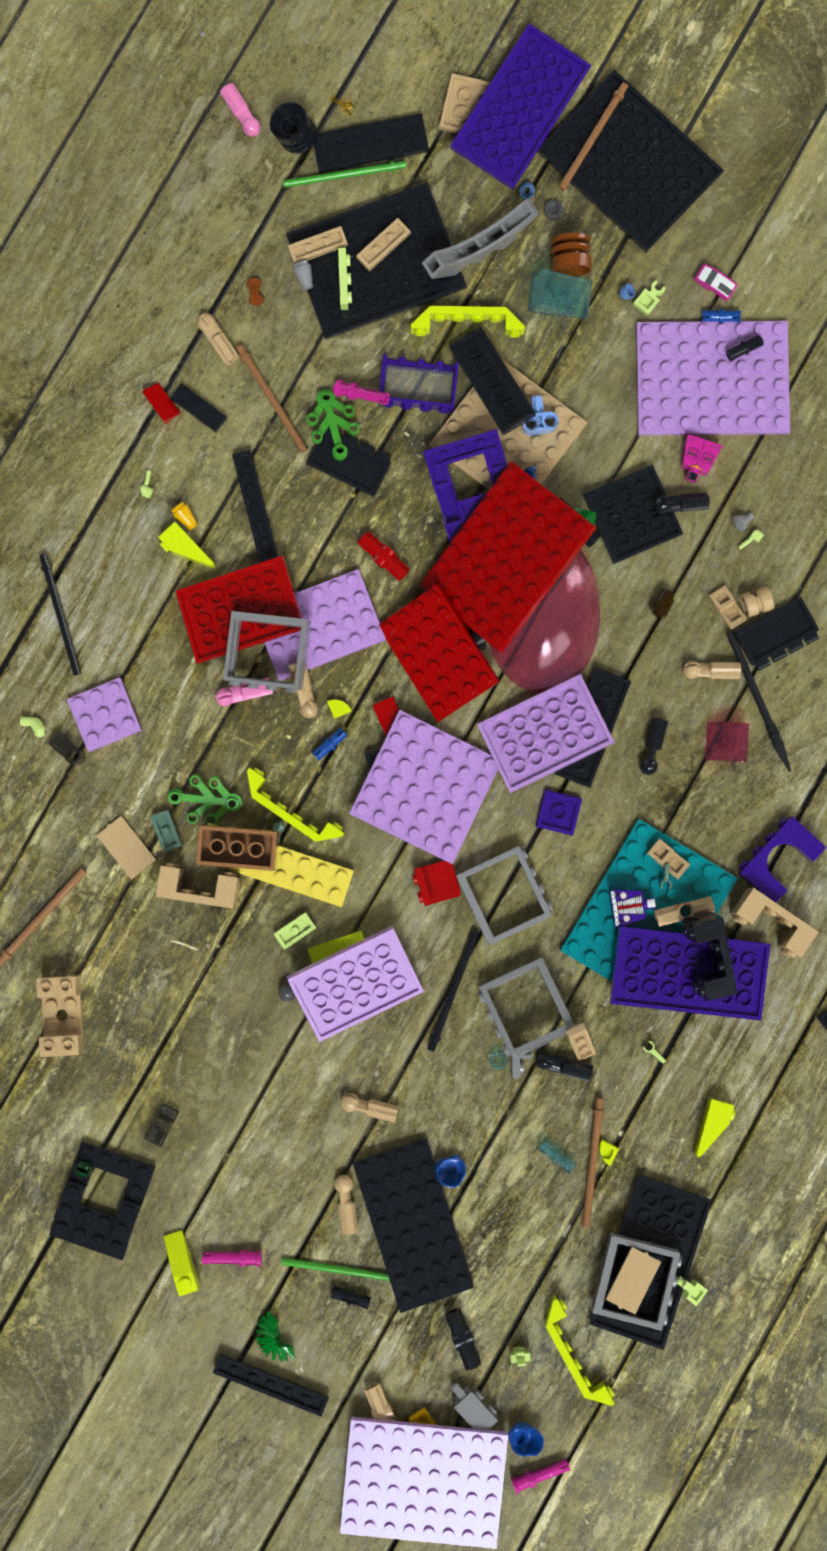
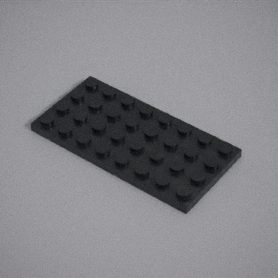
[352,1137,474,1313]
[589,1174,713,1350]

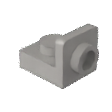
[511,1053,532,1078]

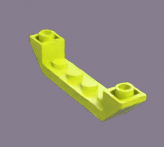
[411,306,525,338]
[247,767,345,842]
[545,1295,615,1405]

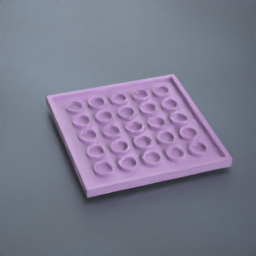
[349,710,498,864]

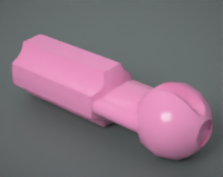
[220,83,261,137]
[215,677,273,706]

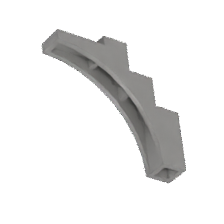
[422,198,540,279]

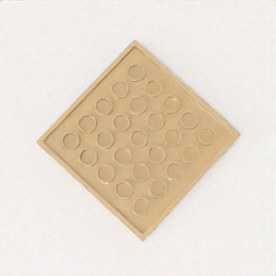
[429,359,588,491]

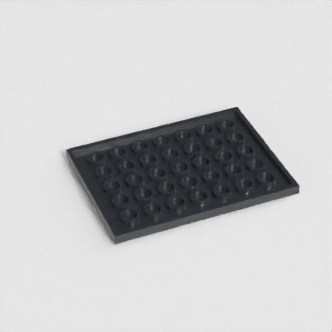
[537,70,724,253]
[286,183,467,340]

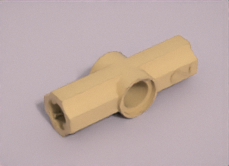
[654,896,715,927]
[364,1382,395,1421]

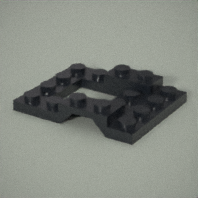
[49,1141,156,1261]

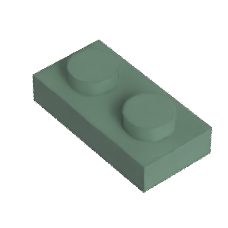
[150,810,182,853]

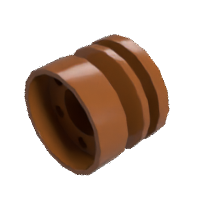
[551,233,592,278]

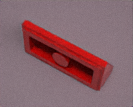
[142,383,181,424]
[373,696,399,736]

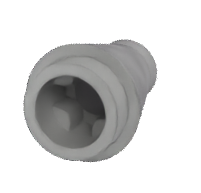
[293,260,314,291]

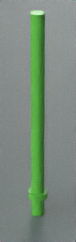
[283,160,406,188]
[281,1257,390,1281]

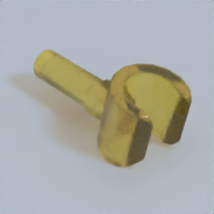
[330,96,356,116]

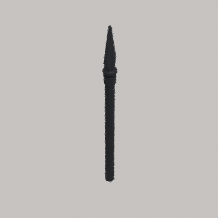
[726,631,791,772]

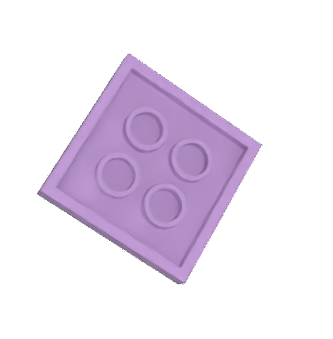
[67,677,142,753]

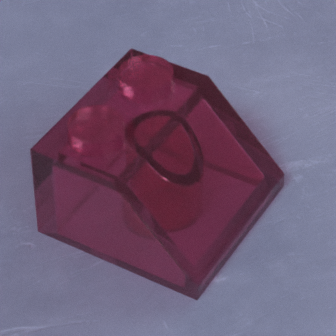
[705,722,749,763]

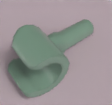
[273,821,285,846]
[659,863,672,890]

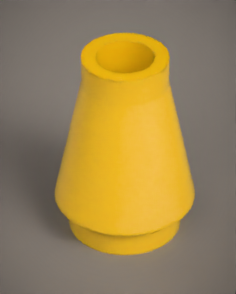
[171,502,198,531]

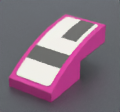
[693,263,738,301]

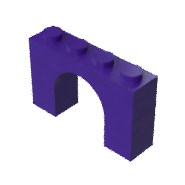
[738,816,826,903]

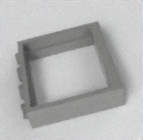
[223,611,311,693]
[456,846,553,946]
[478,958,574,1060]
[591,1232,682,1331]

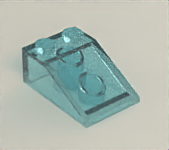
[528,269,592,319]

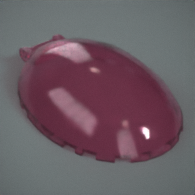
[490,550,600,693]

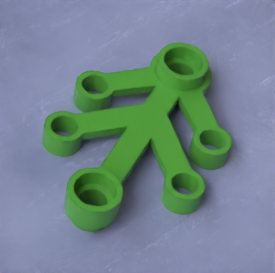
[307,389,360,461]
[168,774,242,824]

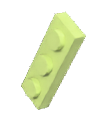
[338,248,352,310]

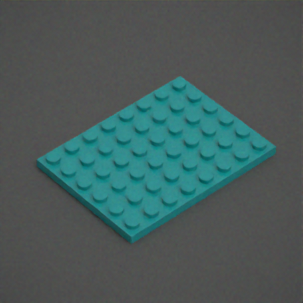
[560,819,738,1011]

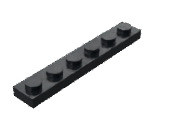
[232,450,278,563]
[213,1353,329,1417]

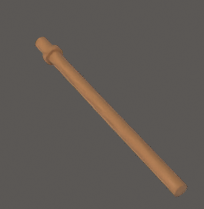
[558,82,628,191]
[236,345,308,453]
[0,868,87,967]
[582,1098,604,1227]

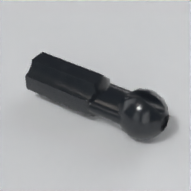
[653,493,710,514]
[639,717,669,775]
[535,1051,594,1082]

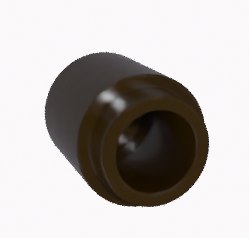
[649,589,675,619]

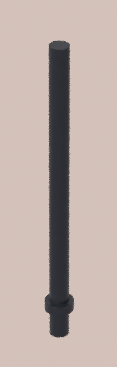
[39,554,81,676]
[427,930,479,1052]

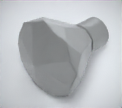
[732,513,754,532]

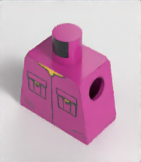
[681,434,723,483]

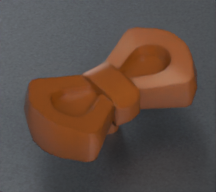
[246,278,265,306]

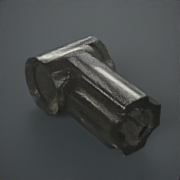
[48,731,86,766]

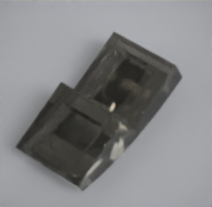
[144,1102,180,1148]

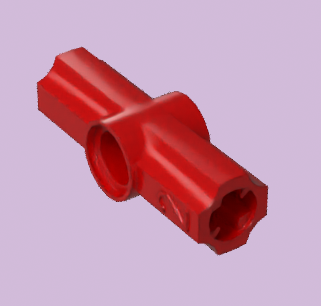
[357,531,410,582]

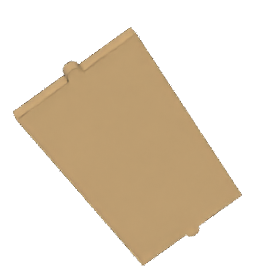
[96,816,156,880]
[606,1247,661,1314]

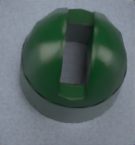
[75,1161,92,1177]

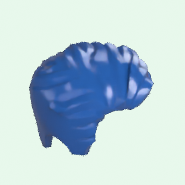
[435,1155,466,1188]
[508,1422,544,1457]

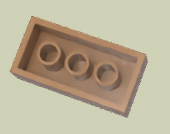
[196,825,279,871]

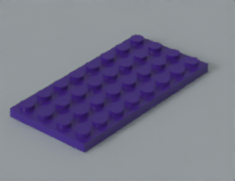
[450,24,591,190]
[609,926,771,1021]

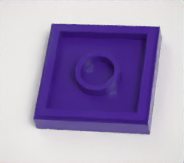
[536,790,582,836]

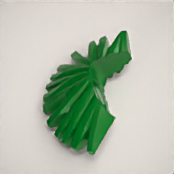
[256,1311,295,1362]

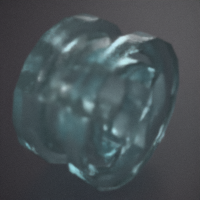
[489,1051,507,1070]

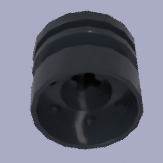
[269,102,317,154]

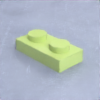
[274,912,316,950]

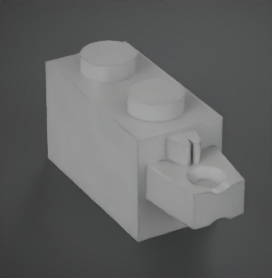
[451,1381,498,1431]

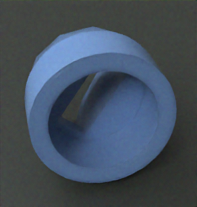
[519,182,535,199]
[619,283,635,300]

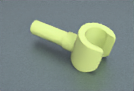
[140,470,153,498]
[738,530,764,550]
[643,1041,666,1064]

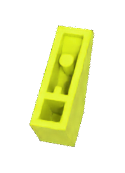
[158,522,216,569]
[307,930,365,964]
[694,1097,736,1157]
[163,1230,200,1297]

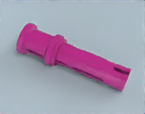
[333,379,390,405]
[202,1249,262,1268]
[510,1458,571,1495]

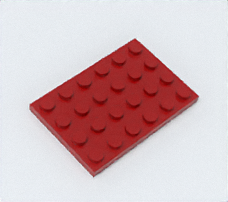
[175,556,302,664]
[379,584,500,722]

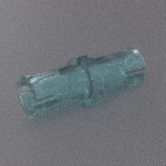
[538,1140,576,1174]

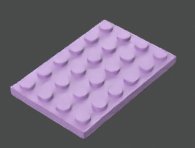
[265,569,386,681]
[477,674,614,794]
[286,926,424,1042]

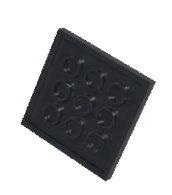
[583,465,683,565]

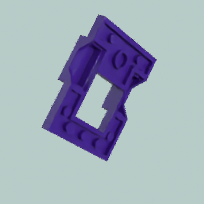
[423,429,508,543]

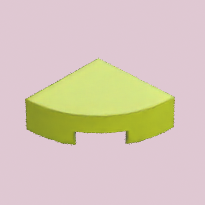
[327,700,352,719]
[599,1139,619,1166]

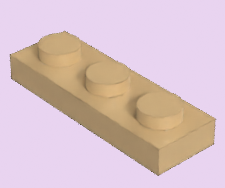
[356,218,411,272]
[288,226,348,264]
[566,1023,596,1062]

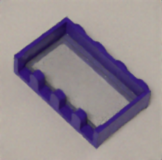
[379,354,459,414]

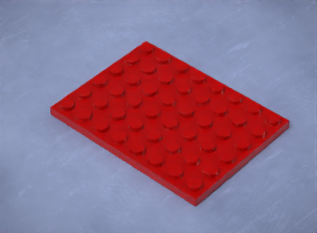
[420,461,597,653]

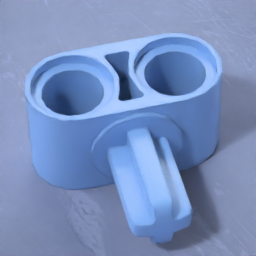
[522,395,559,436]

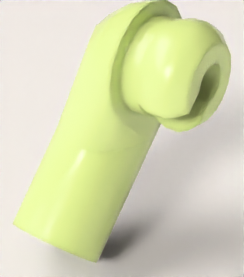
[20,716,46,737]

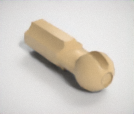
[197,313,240,367]
[683,660,741,679]
[288,662,318,718]
[340,1093,399,1123]
[334,1175,358,1235]

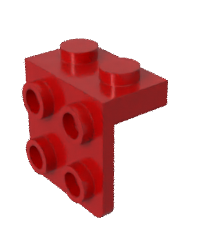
[412,861,461,906]

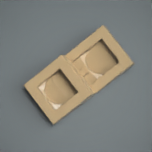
[709,586,747,630]
[647,839,690,880]

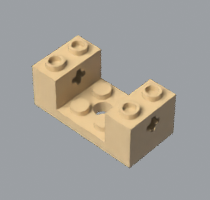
[155,863,241,909]
[730,888,818,959]
[36,975,84,1057]

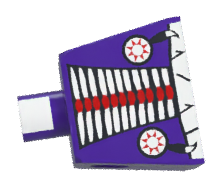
[609,890,656,927]

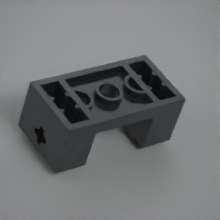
[681,912,738,1001]

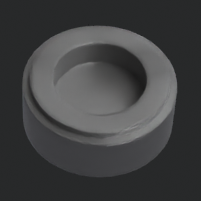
[544,200,563,221]

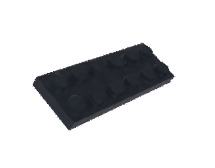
[313,113,429,173]
[449,326,536,436]
[554,668,631,788]

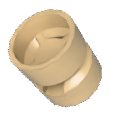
[740,586,774,618]

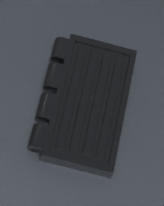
[306,427,391,498]
[734,597,819,671]

